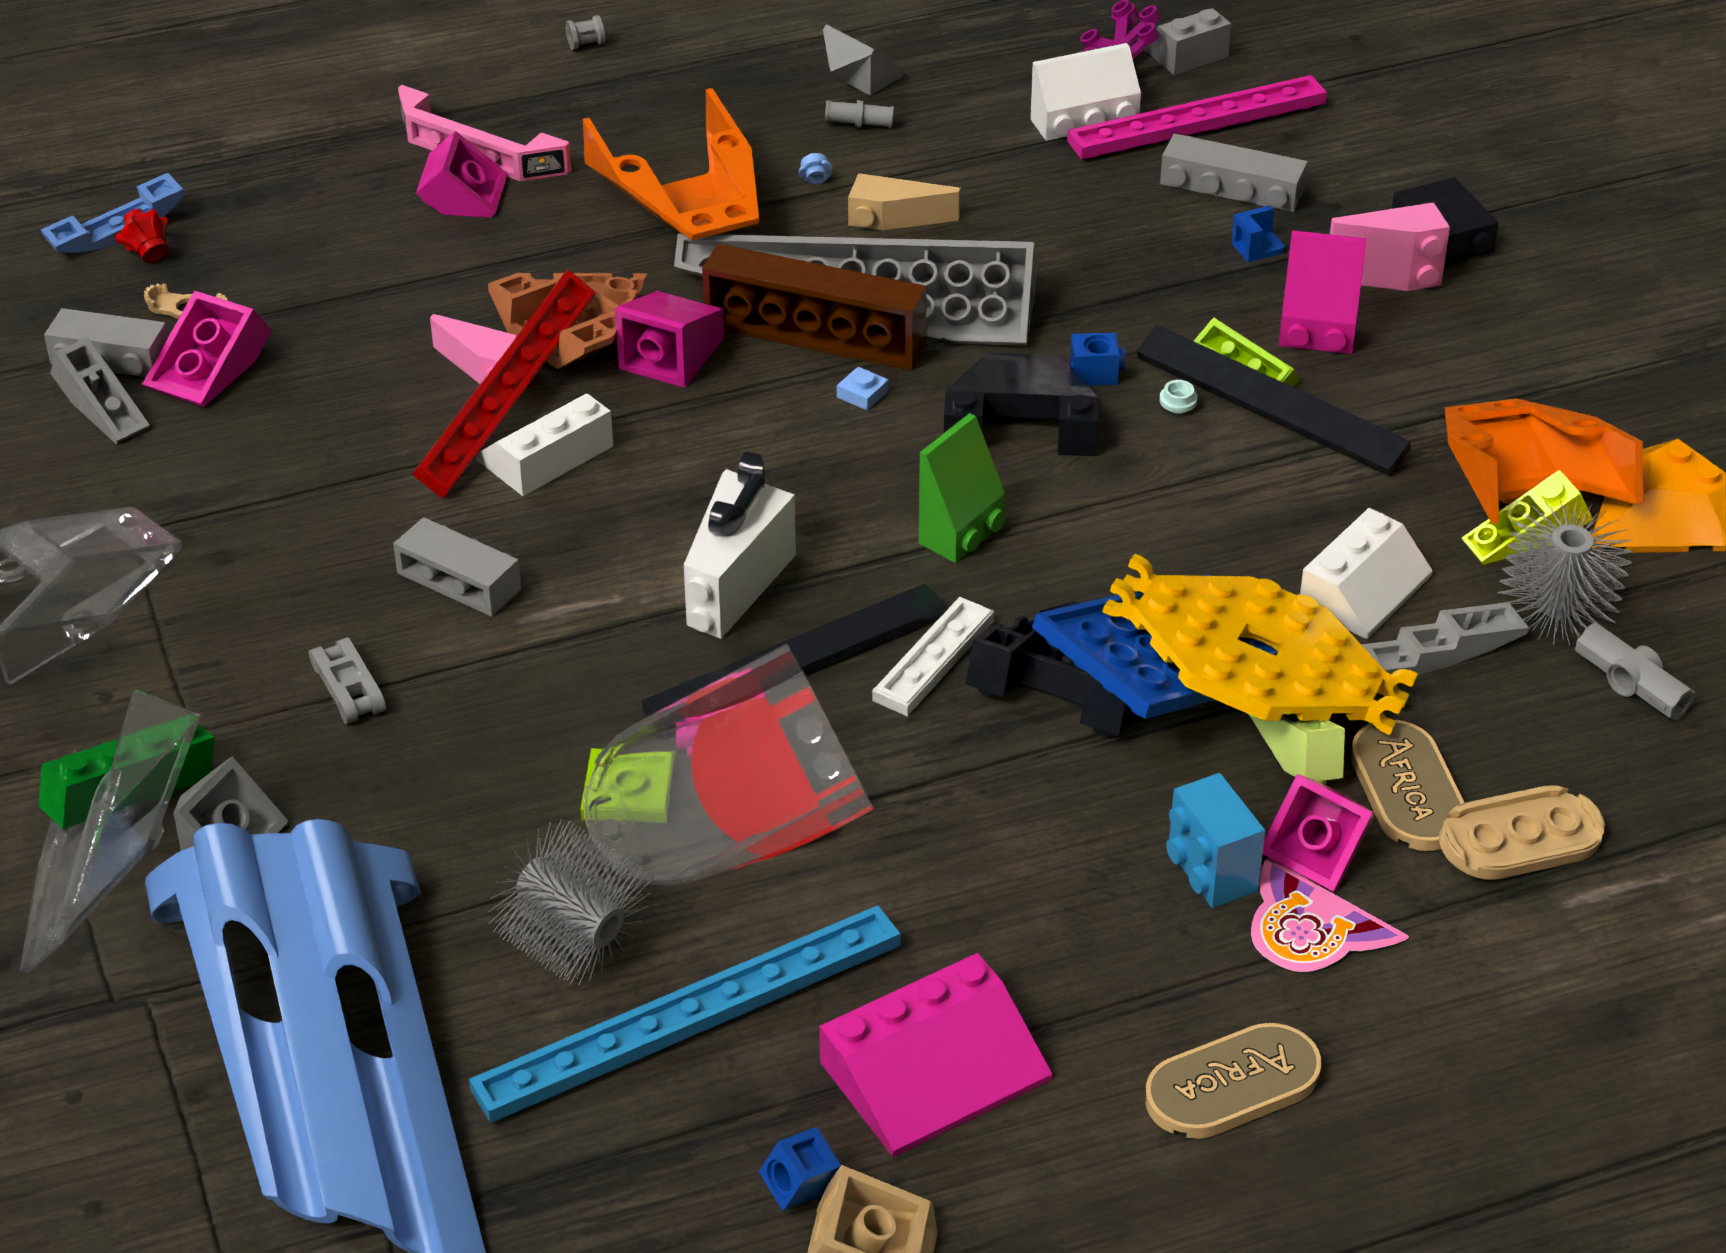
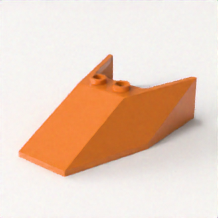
[583,88,759,241]
[1445,398,1644,523]

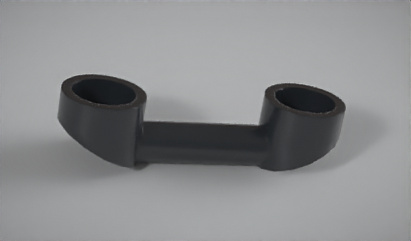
[708,451,765,536]

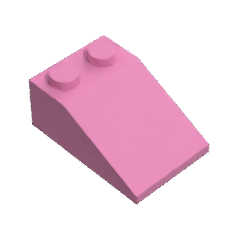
[1330,202,1450,291]

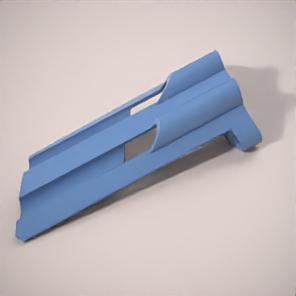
[145,819,486,1253]

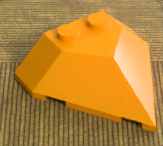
[1592,439,1726,553]

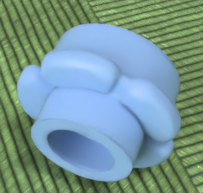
[799,153,832,185]

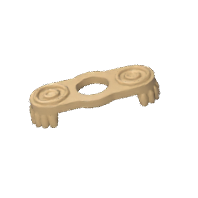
[144,284,228,319]

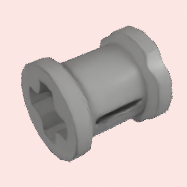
[566,15,605,50]

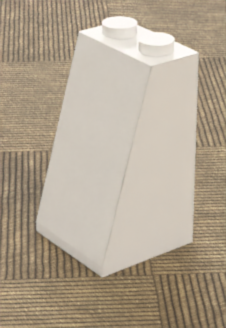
[684,469,796,639]

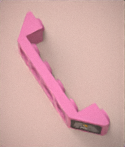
[398,85,572,181]

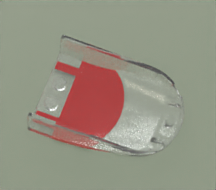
[583,644,874,886]

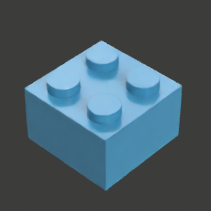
[1166,773,1265,908]

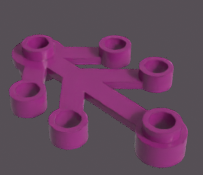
[1080,0,1162,63]

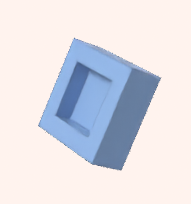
[836,367,889,410]

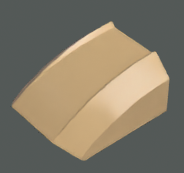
[807,1165,937,1253]

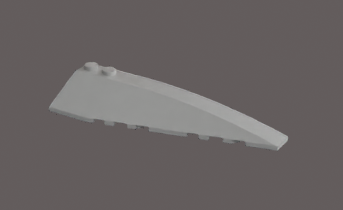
[674,234,1038,346]

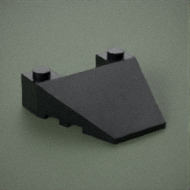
[944,352,1098,456]
[965,601,1135,736]

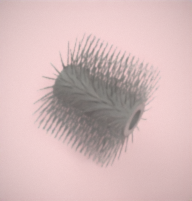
[1497,500,1634,646]
[488,819,651,985]

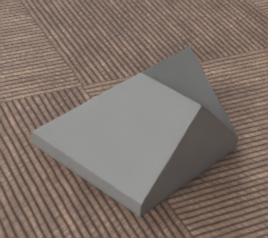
[823,24,905,95]
[174,756,289,850]

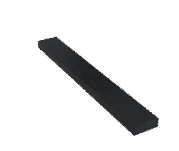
[1136,325,1411,477]
[642,584,947,735]

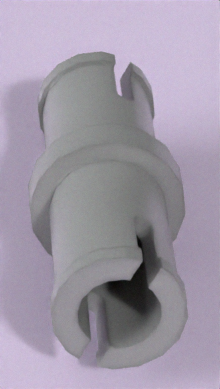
[825,100,894,128]

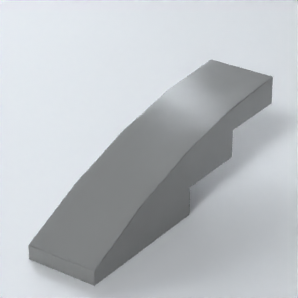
[1361,602,1529,676]

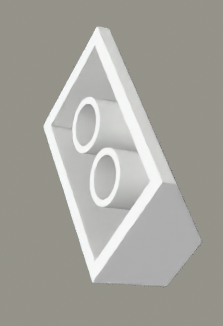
[1031,43,1141,141]
[476,393,613,496]
[1300,508,1433,639]

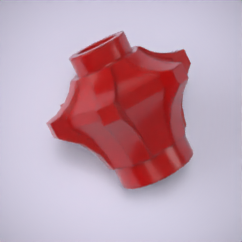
[115,209,169,263]

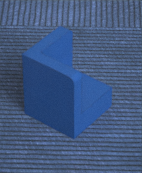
[1231,205,1285,263]

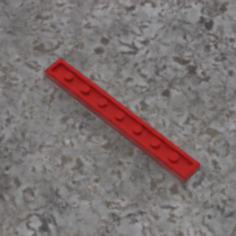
[412,270,596,499]

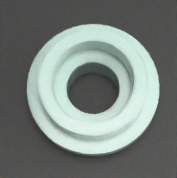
[1159,380,1197,414]

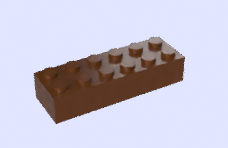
[702,243,927,371]

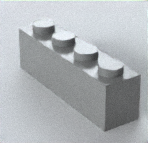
[1160,133,1308,212]

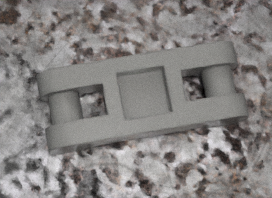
[308,637,386,724]

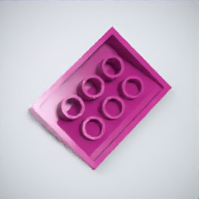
[819,953,1053,1157]

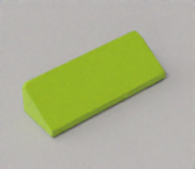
[1194,317,1300,387]

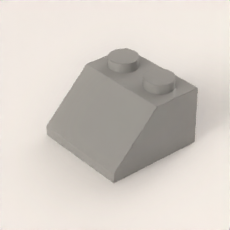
[1138,8,1231,75]

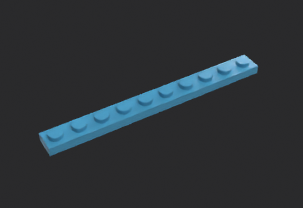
[469,905,901,1123]

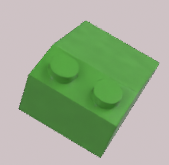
[919,413,1006,563]

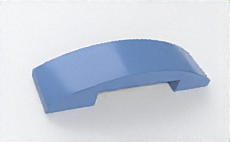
[41,173,185,253]

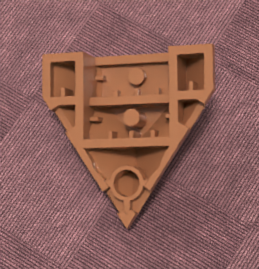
[488,273,647,369]

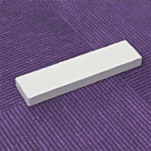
[872,597,994,717]

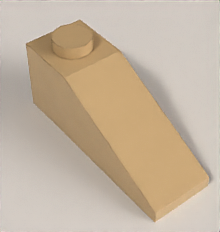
[848,173,961,231]

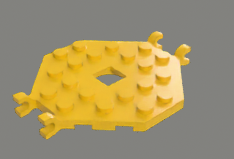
[1102,554,1418,735]

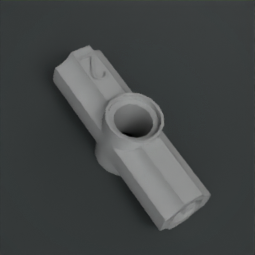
[1575,622,1696,721]

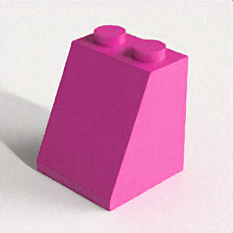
[615,291,724,388]

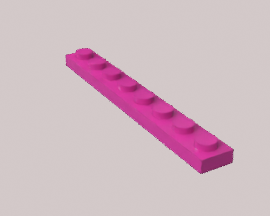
[1067,75,1327,159]

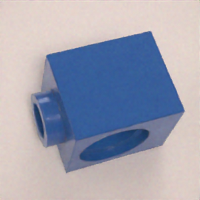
[1070,333,1125,386]
[758,1127,841,1211]

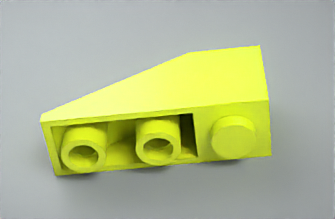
[1462,470,1593,565]

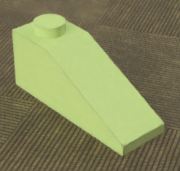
[1249,714,1345,784]

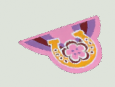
[1251,858,1409,972]

